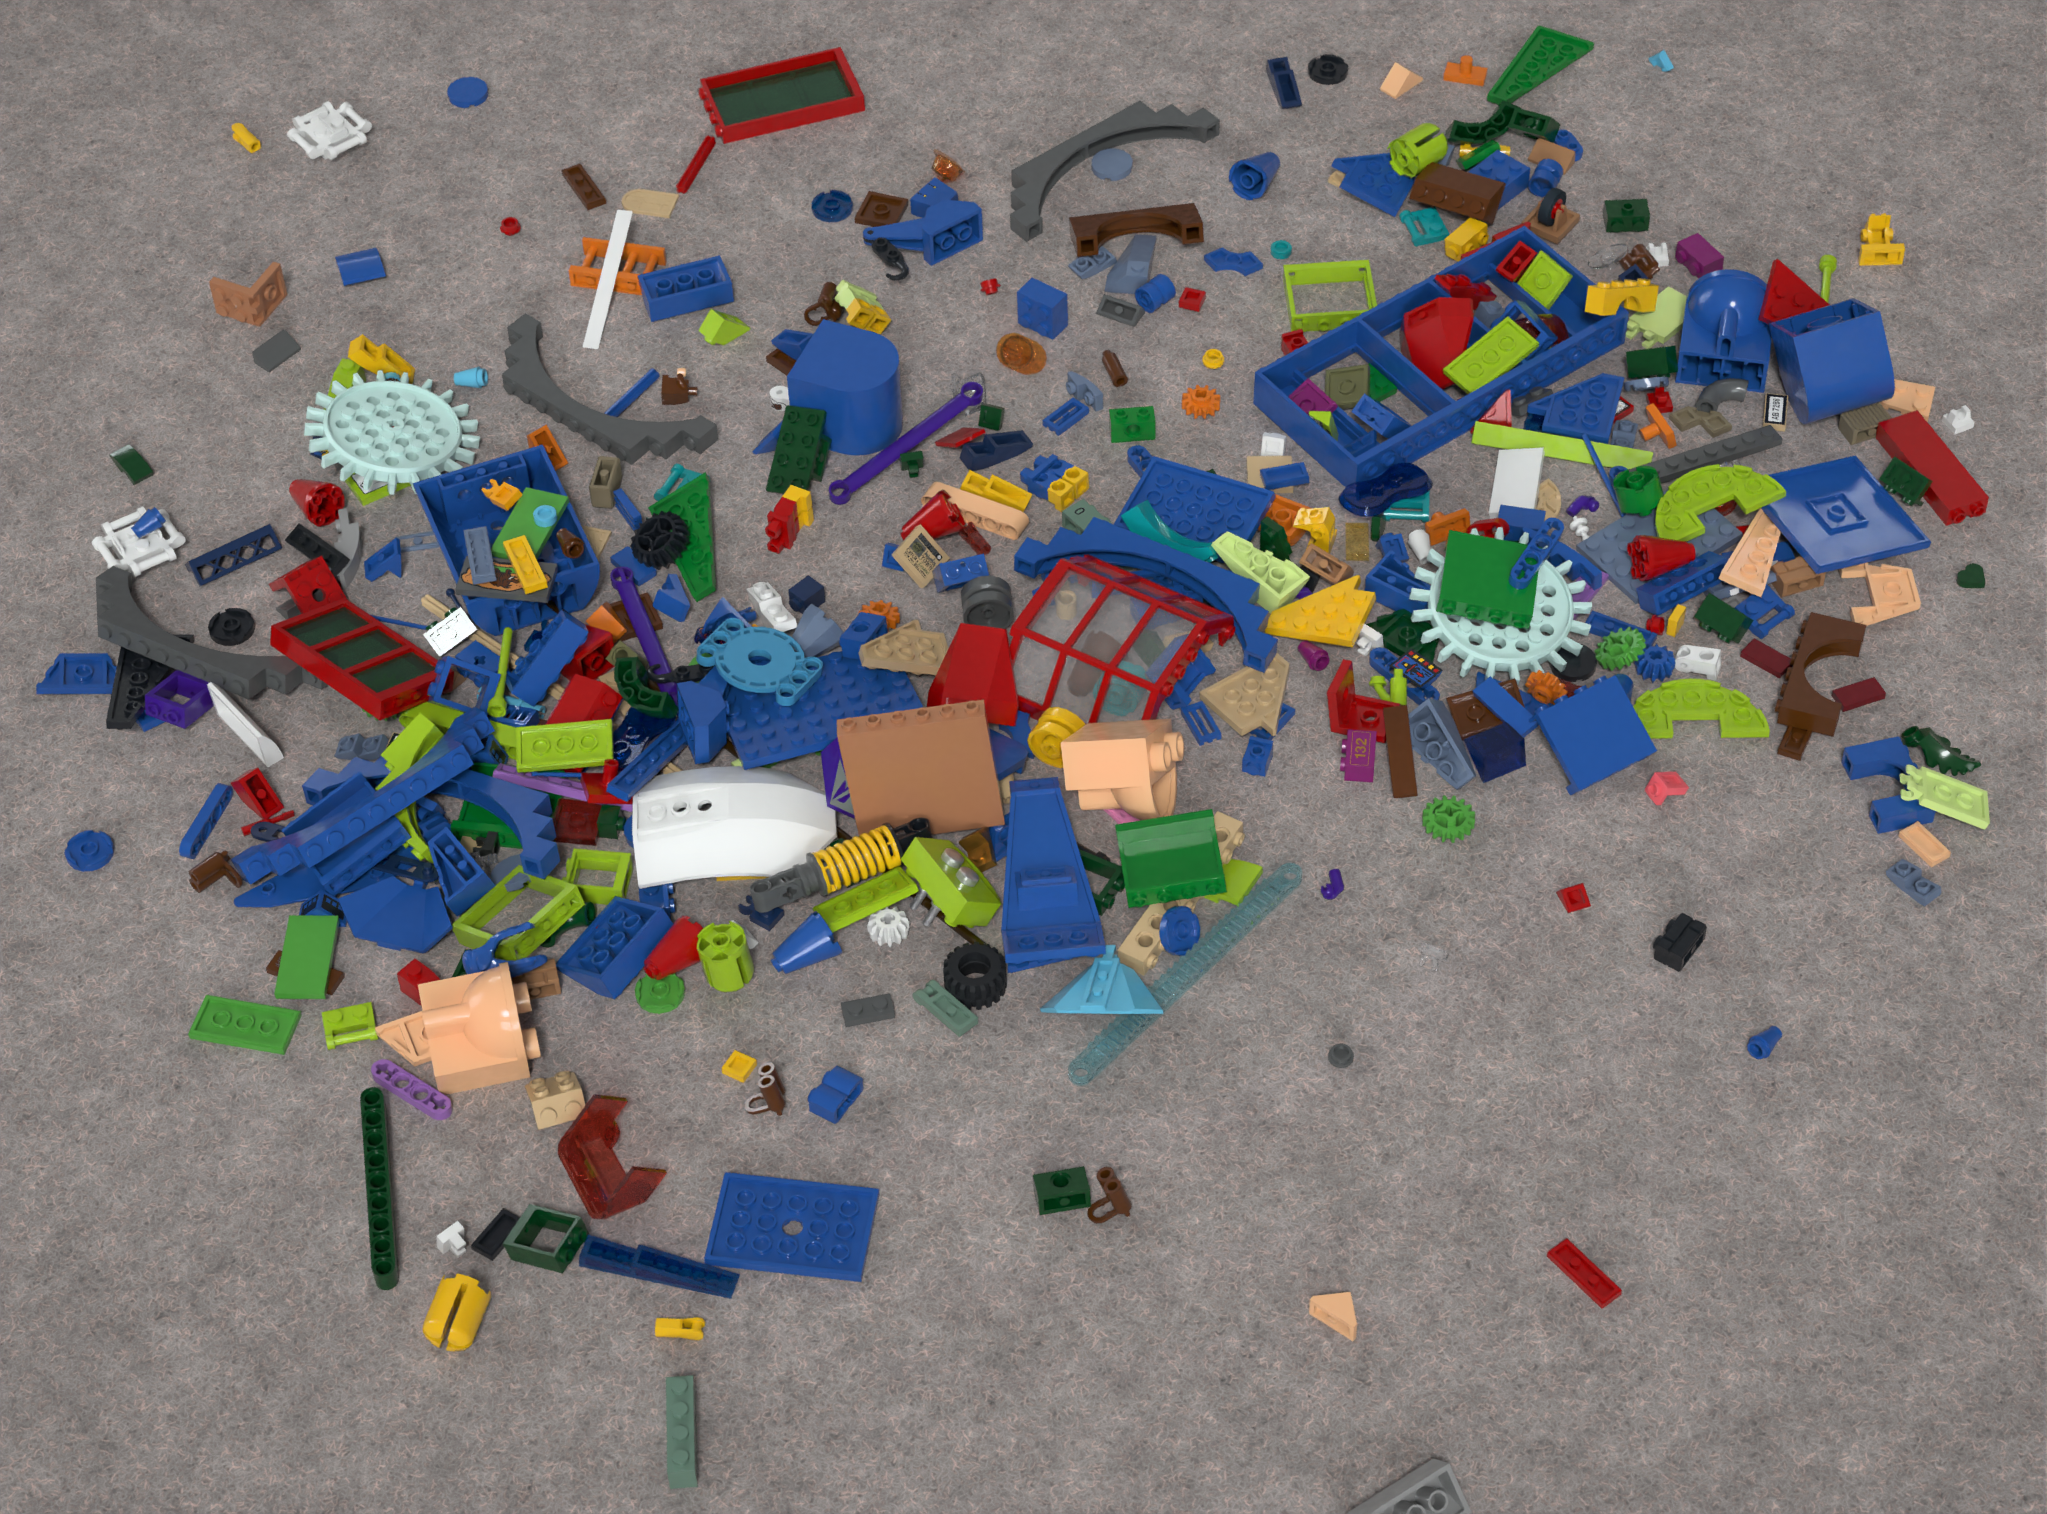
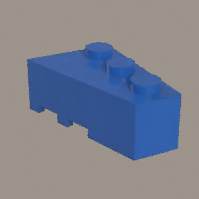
[1365,550,1431,622]
[427,827,496,917]

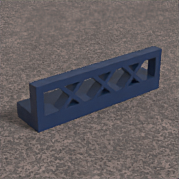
[185,524,282,587]

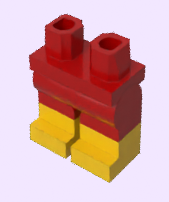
[765,485,814,554]

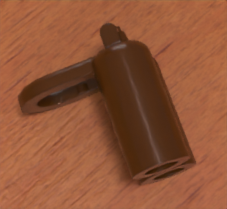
[1619,244,1660,279]
[804,282,844,326]
[188,850,243,893]
[744,1062,786,1116]
[1087,1167,1132,1224]

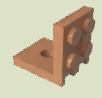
[209,262,287,327]

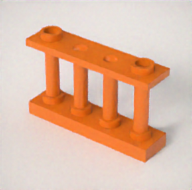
[569,237,667,295]

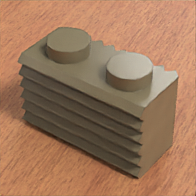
[1838,402,1892,445]
[589,456,622,508]

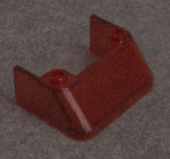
[558,1094,667,1220]

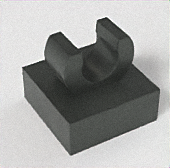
[473,831,500,865]

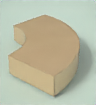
[1536,478,1561,520]

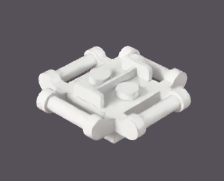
[287,101,372,160]
[92,506,185,577]

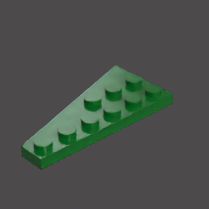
[1487,25,1594,105]
[648,472,716,602]

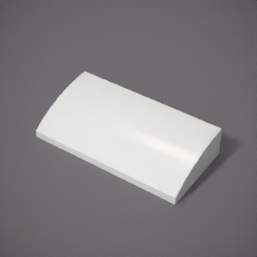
[207,682,284,767]

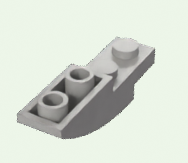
[334,508,362,590]

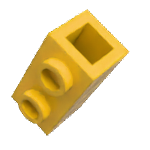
[1445,217,1489,262]

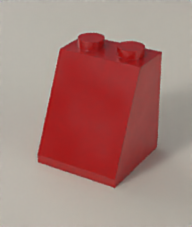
[560,624,615,681]

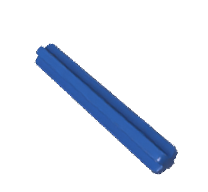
[604,369,660,417]

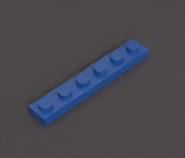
[606,719,687,802]

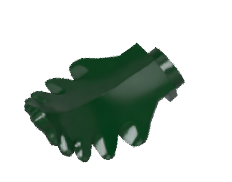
[1901,726,1981,776]

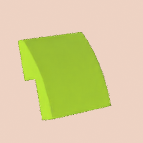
[1204,859,1263,907]

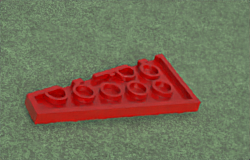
[1758,258,1830,324]

